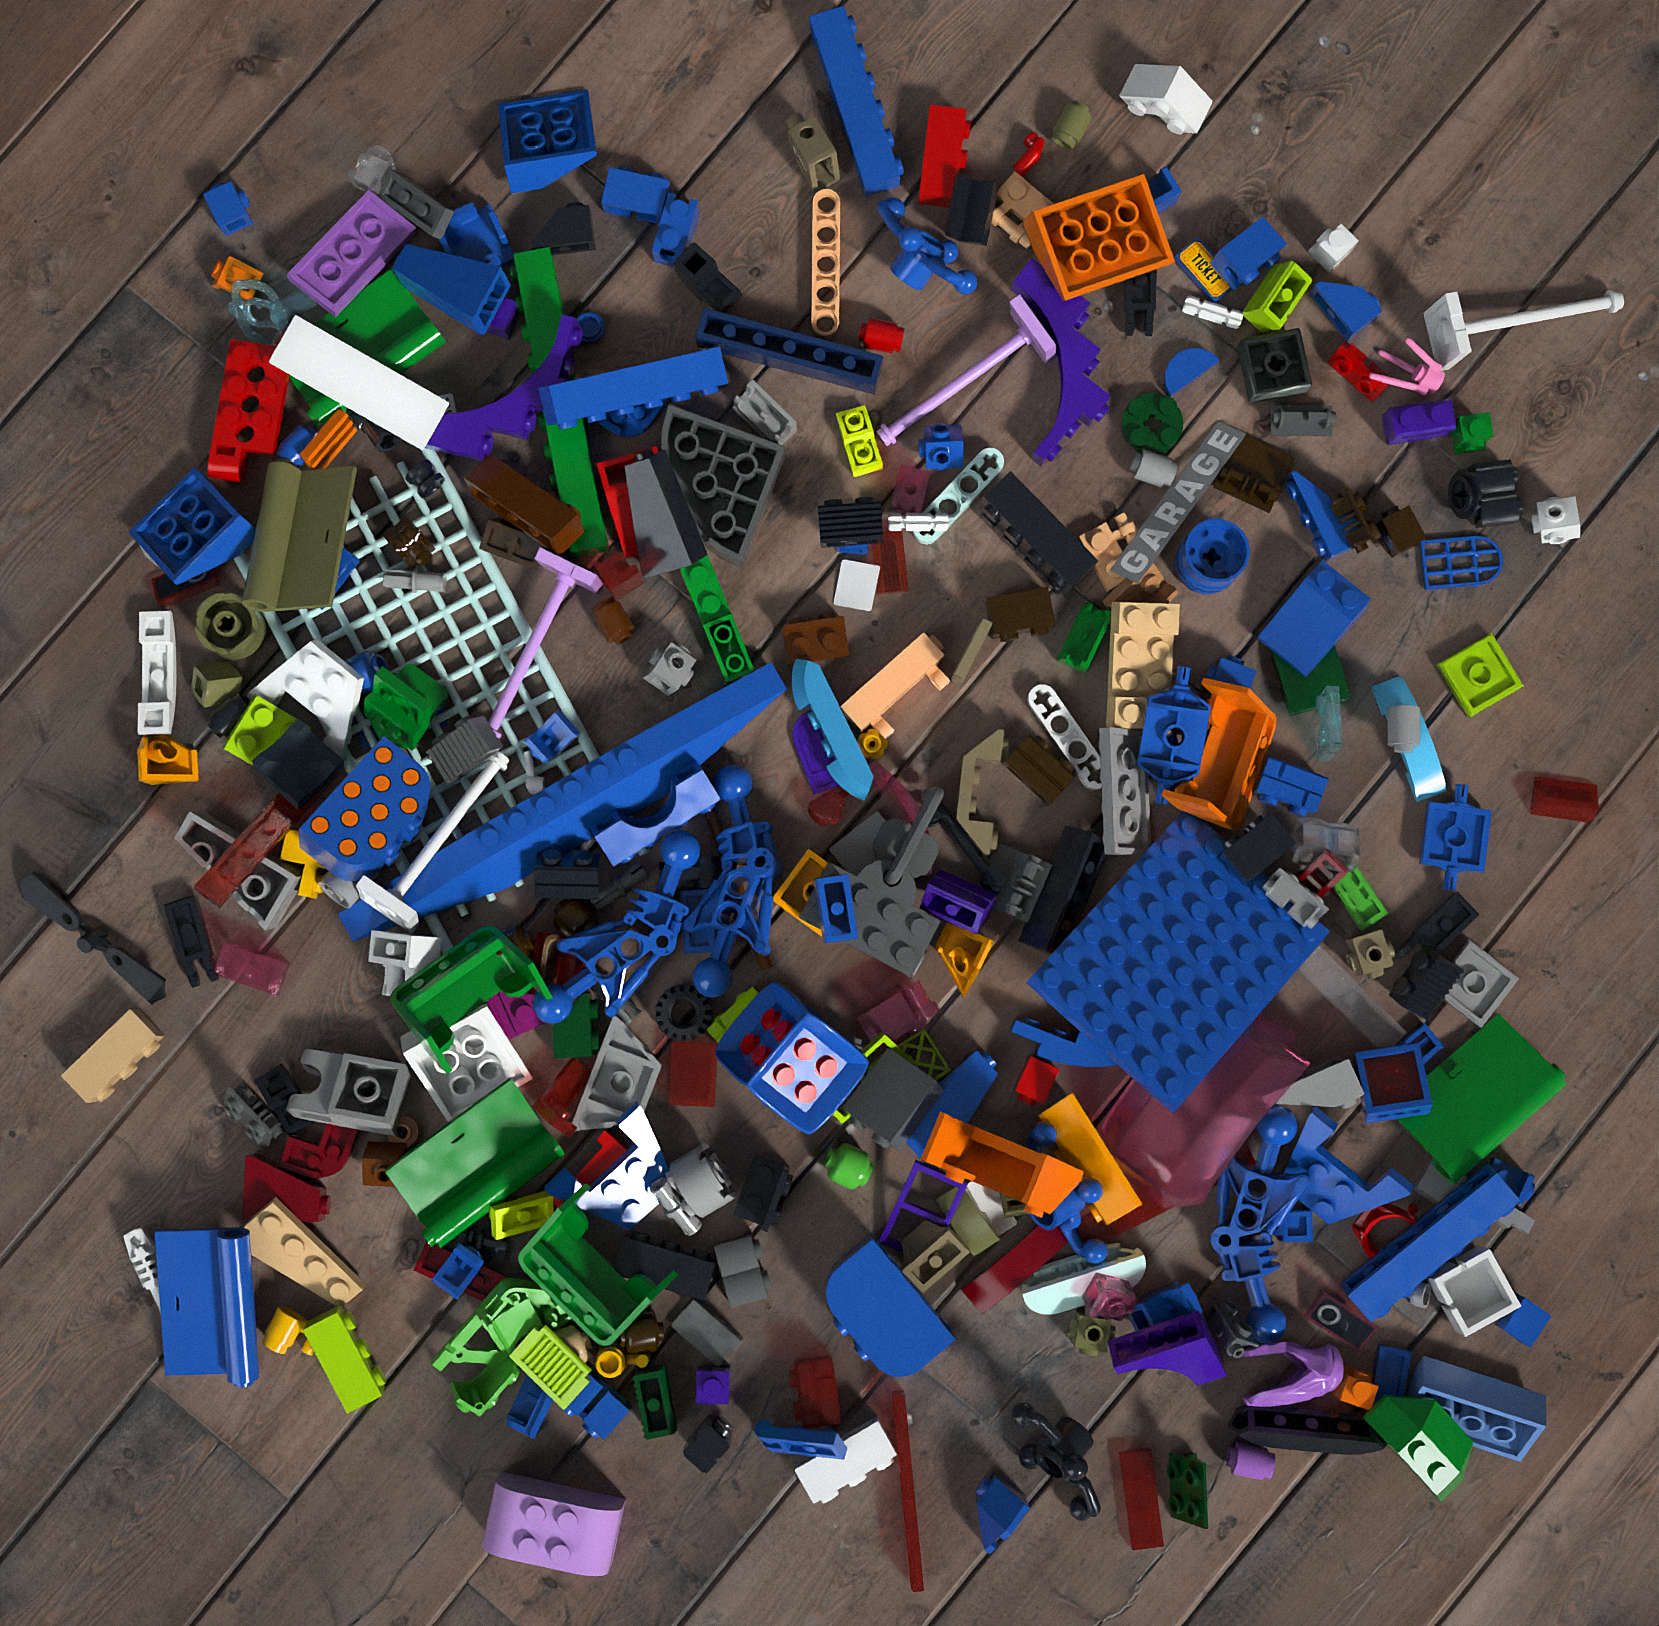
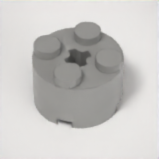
[665,1143,737,1218]

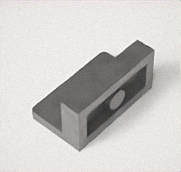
[671,1298,743,1366]

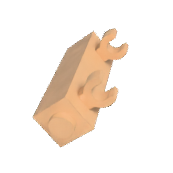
[840,632,950,739]

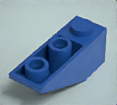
[1285,471,1359,562]

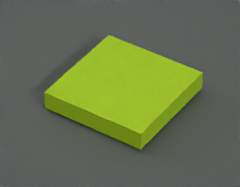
[1436,633,1524,718]

